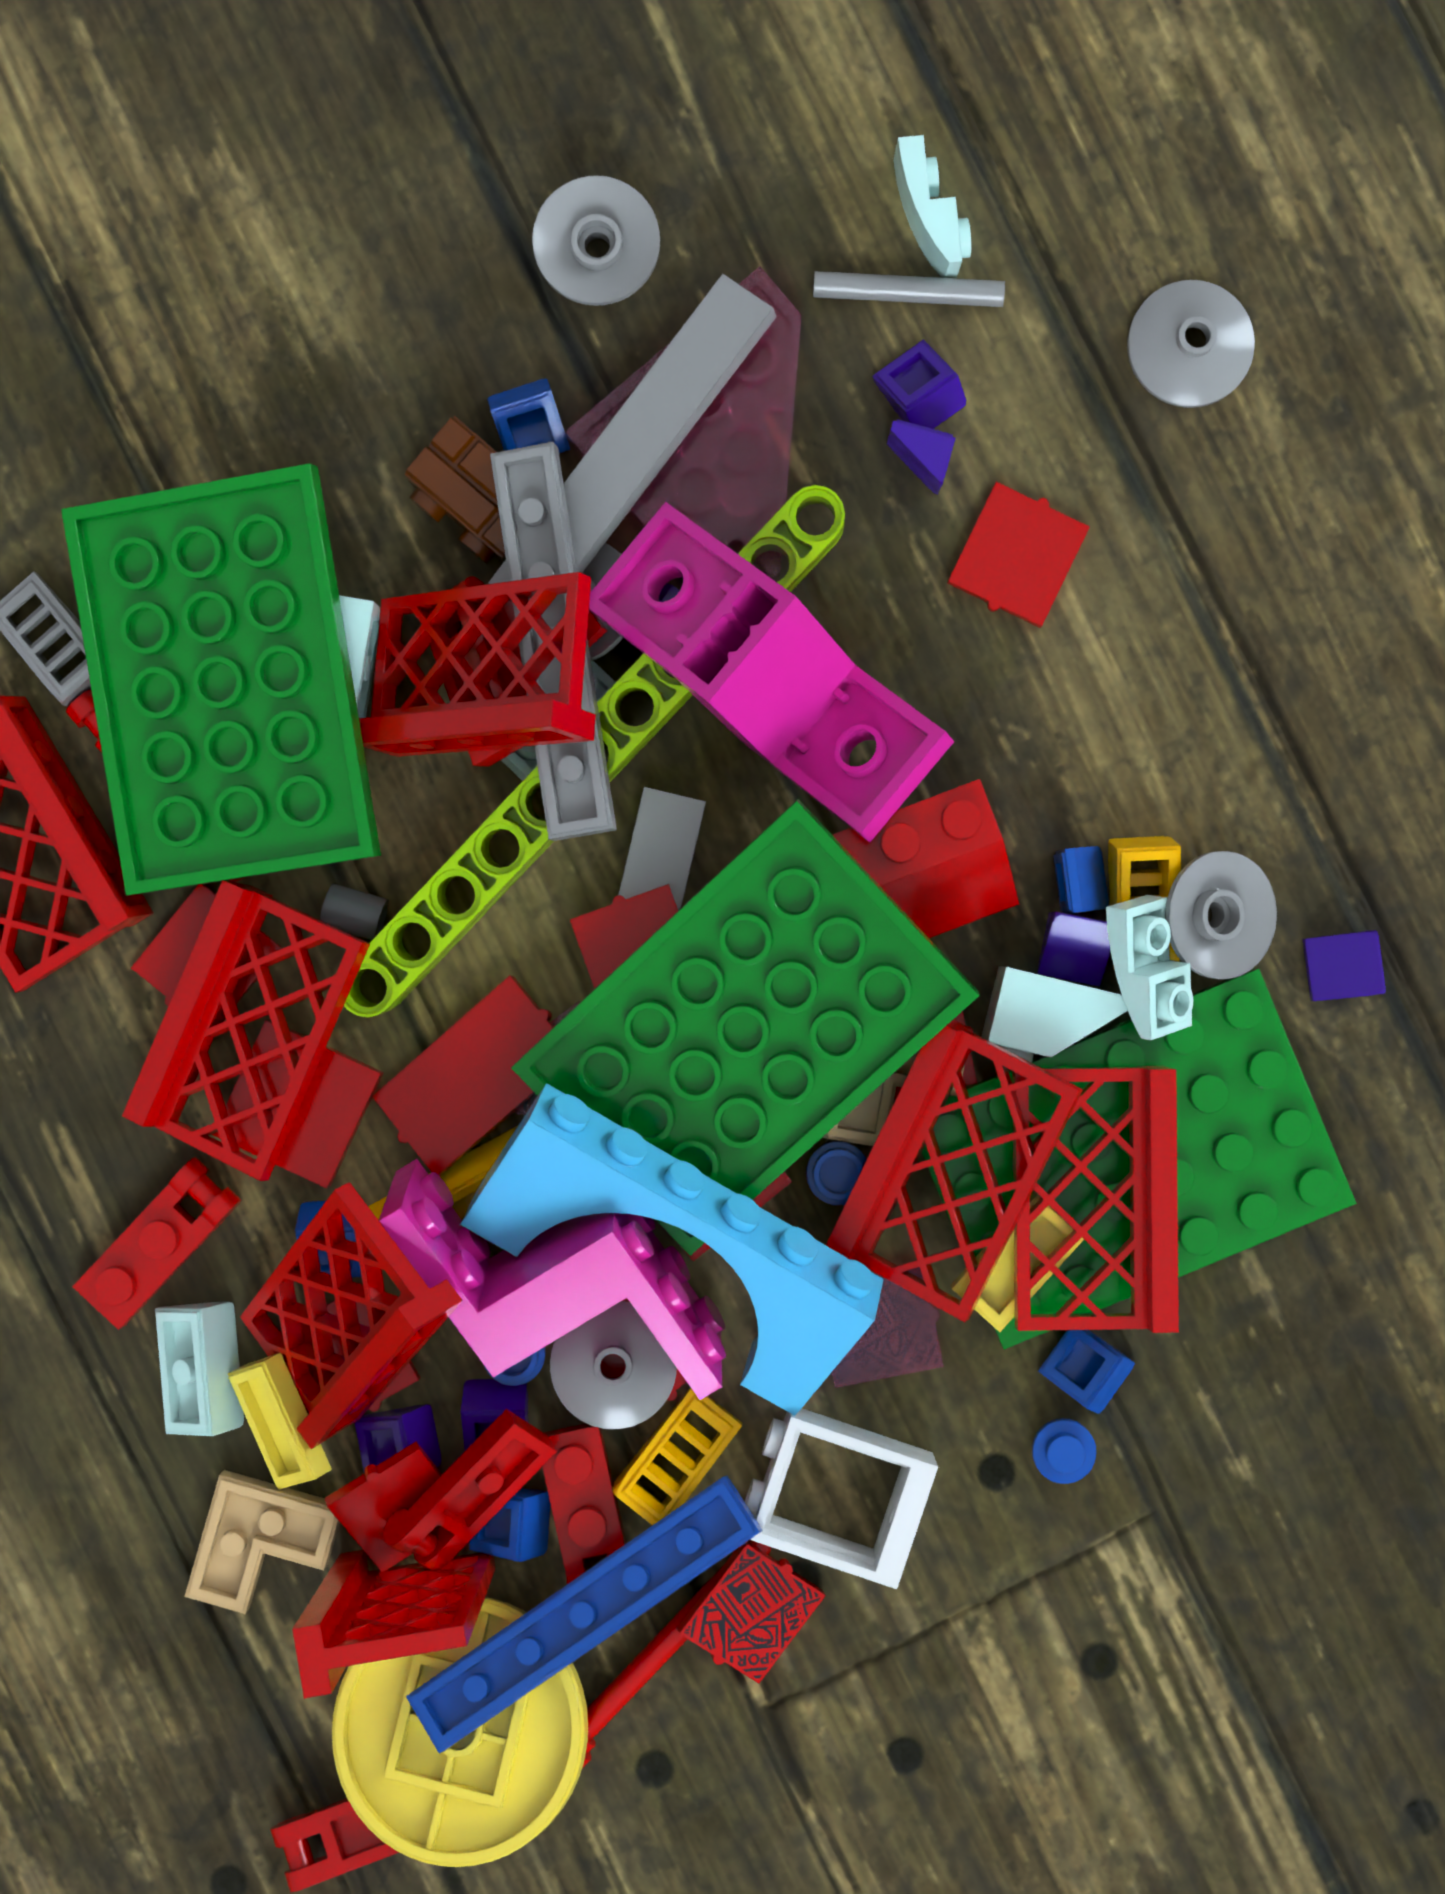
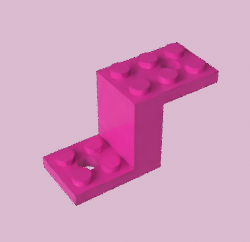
[589,502,954,843]
[379,1159,726,1400]

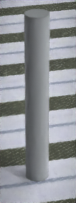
[813,271,1005,307]

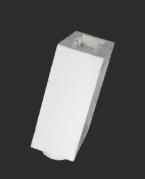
[744,1408,938,1589]

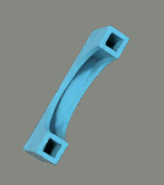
[460,1083,884,1416]

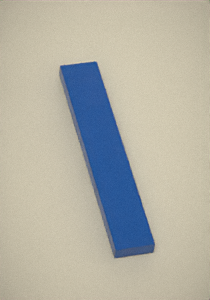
[406,1475,763,1754]

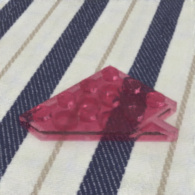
[565,266,801,580]

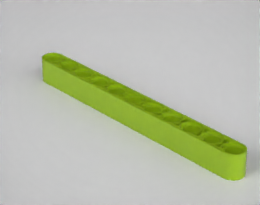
[344,485,845,1018]

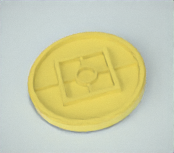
[332,1597,588,1867]

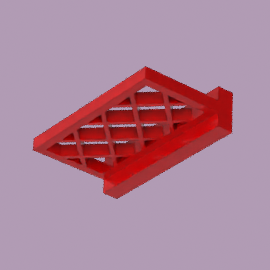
[359,572,596,757]
[0,695,154,993]
[122,880,370,1181]
[826,1019,1083,1323]
[1012,1066,1179,1333]
[240,1182,463,1449]
[292,1550,496,1699]

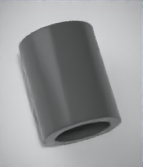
[320,883,389,941]

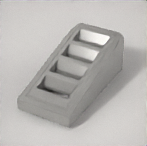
[0,571,91,707]

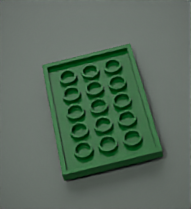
[61,463,381,895]
[511,799,979,1256]
[921,968,1357,1350]

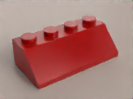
[832,779,1019,938]

